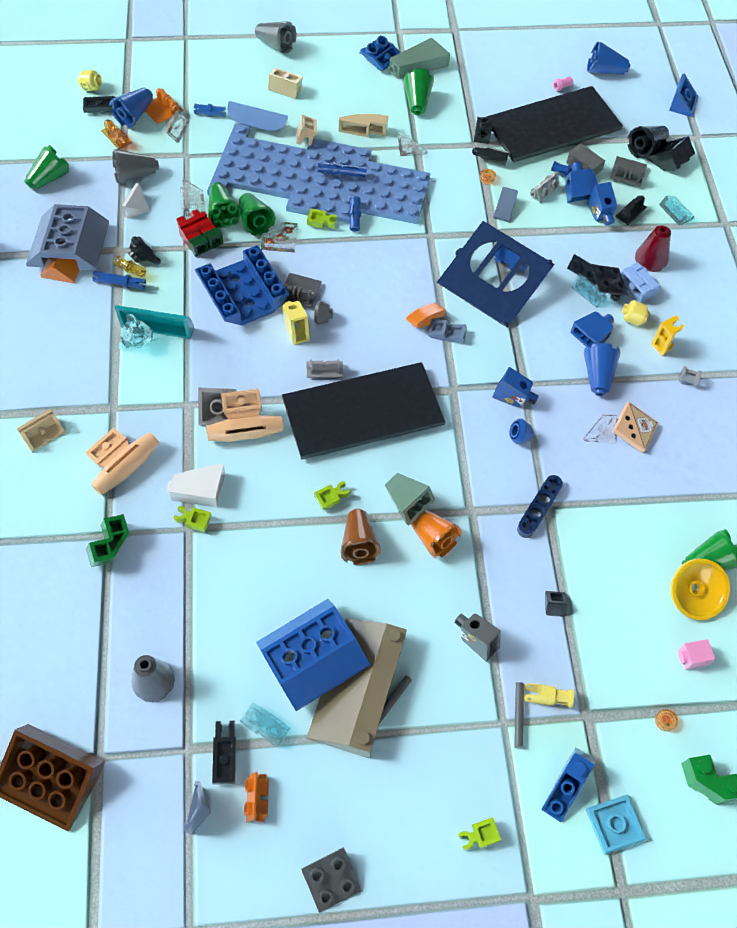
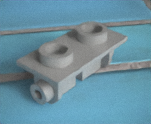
[530,172,560,203]
[306,359,343,378]

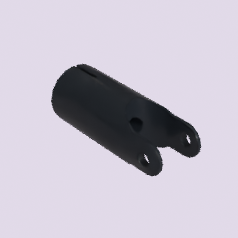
[472,147,509,166]

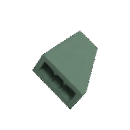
[385,473,435,526]

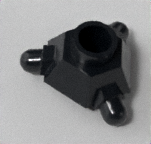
[128,236,161,265]

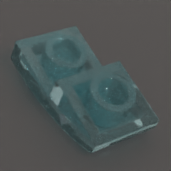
[239,702,291,747]

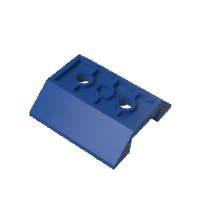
[195,245,289,326]
[256,599,370,712]

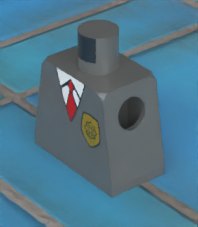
[454,613,501,662]

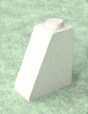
[167,464,225,507]

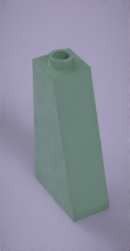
[389,37,450,79]

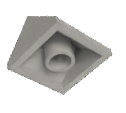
[198,387,237,425]

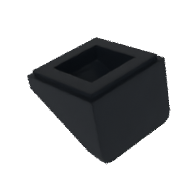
[545,591,568,617]

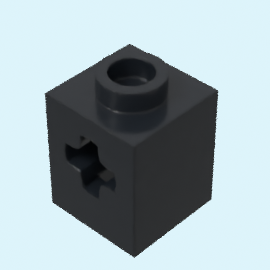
[474,117,493,144]

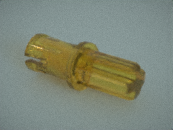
[114,256,147,277]

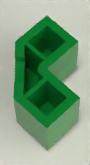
[86,514,129,568]
[681,754,737,805]

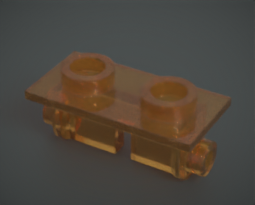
[101,119,132,149]

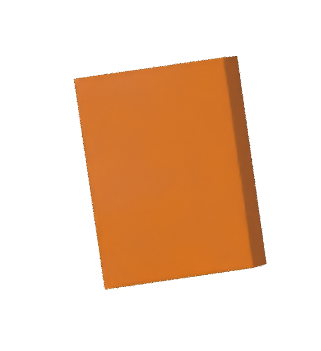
[40,242,80,283]

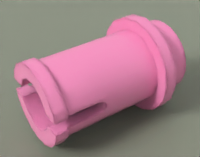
[553,76,573,91]

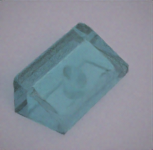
[659,195,695,225]

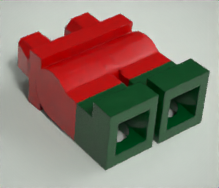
[176,209,224,257]

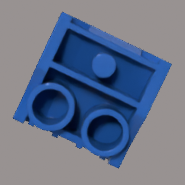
[359,35,400,71]

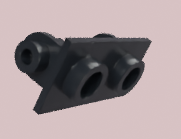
[615,195,647,225]
[567,254,596,285]

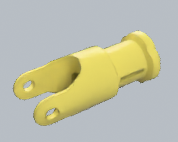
[524,683,574,708]

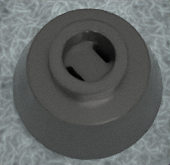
[314,300,333,325]

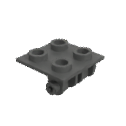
[609,156,647,187]
[284,273,322,308]
[301,847,362,913]

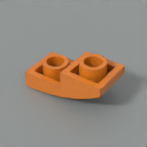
[406,303,446,328]

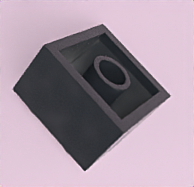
[646,136,695,171]

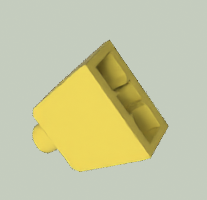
[282,301,310,345]

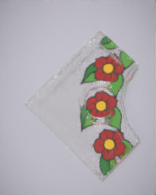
[261,222,298,253]

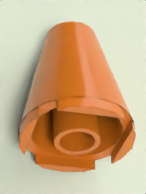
[410,509,461,559]

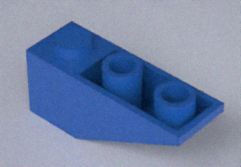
[541,747,595,822]

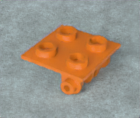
[145,88,183,124]

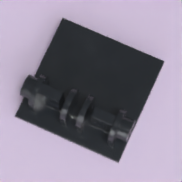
[590,264,628,301]

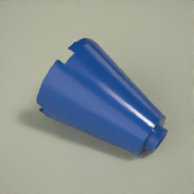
[587,41,631,75]
[109,87,153,128]
[584,343,621,396]

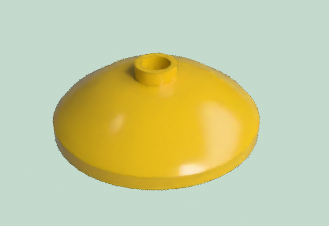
[670,559,730,620]

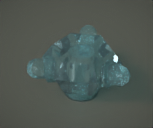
[119,314,159,350]

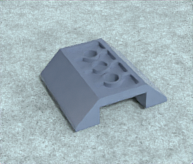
[26,204,109,270]

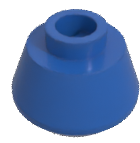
[509,418,534,444]

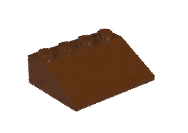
[0,724,105,832]

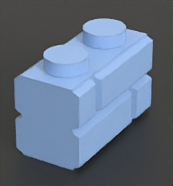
[621,262,660,303]

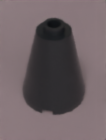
[627,125,669,159]

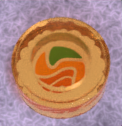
[479,169,496,184]
[655,709,678,732]

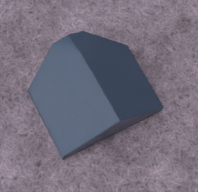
[184,781,211,834]

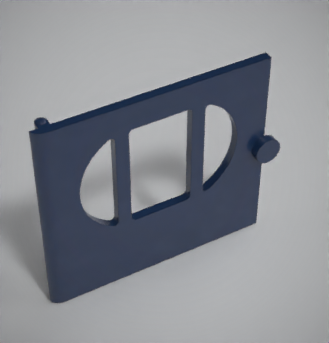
[437,221,555,328]

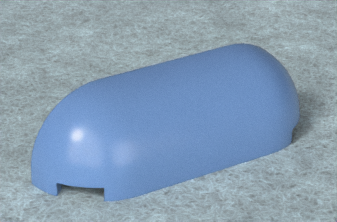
[227,101,288,131]

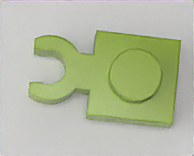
[307,208,337,229]
[314,481,351,511]
[173,506,212,533]
[458,817,502,851]

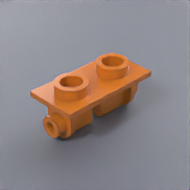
[244,772,269,823]

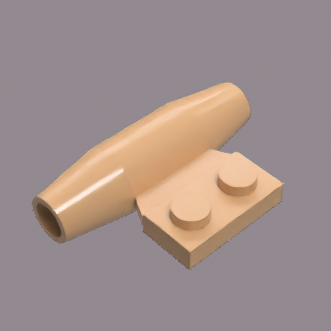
[206,388,283,442]
[85,428,160,496]

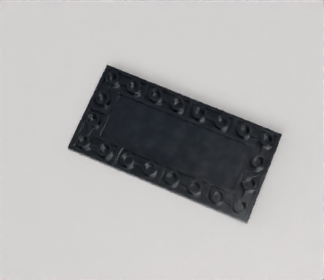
[486,86,623,163]
[282,362,446,460]

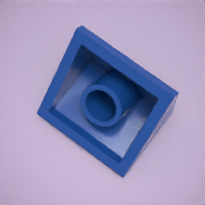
[669,73,699,117]

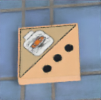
[612,402,658,452]

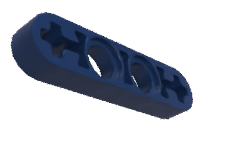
[517,475,563,538]

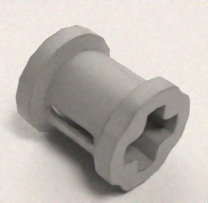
[678,366,702,387]

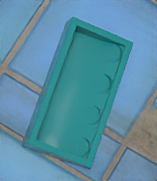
[115,305,194,339]

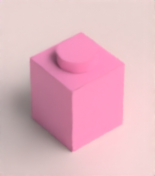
[678,639,716,670]

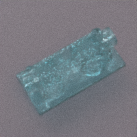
[571,273,607,308]

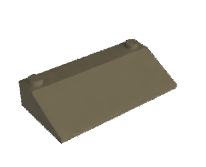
[306,618,407,758]

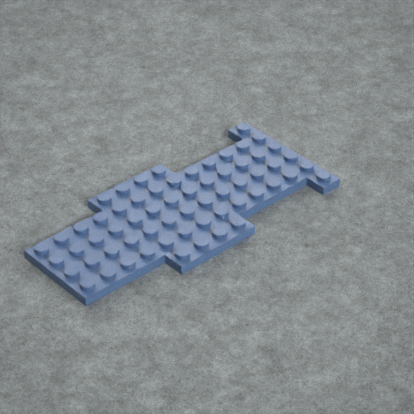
[207,123,431,224]

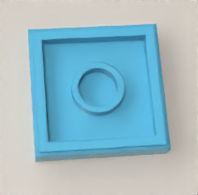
[585,794,647,855]

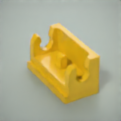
[651,315,684,356]

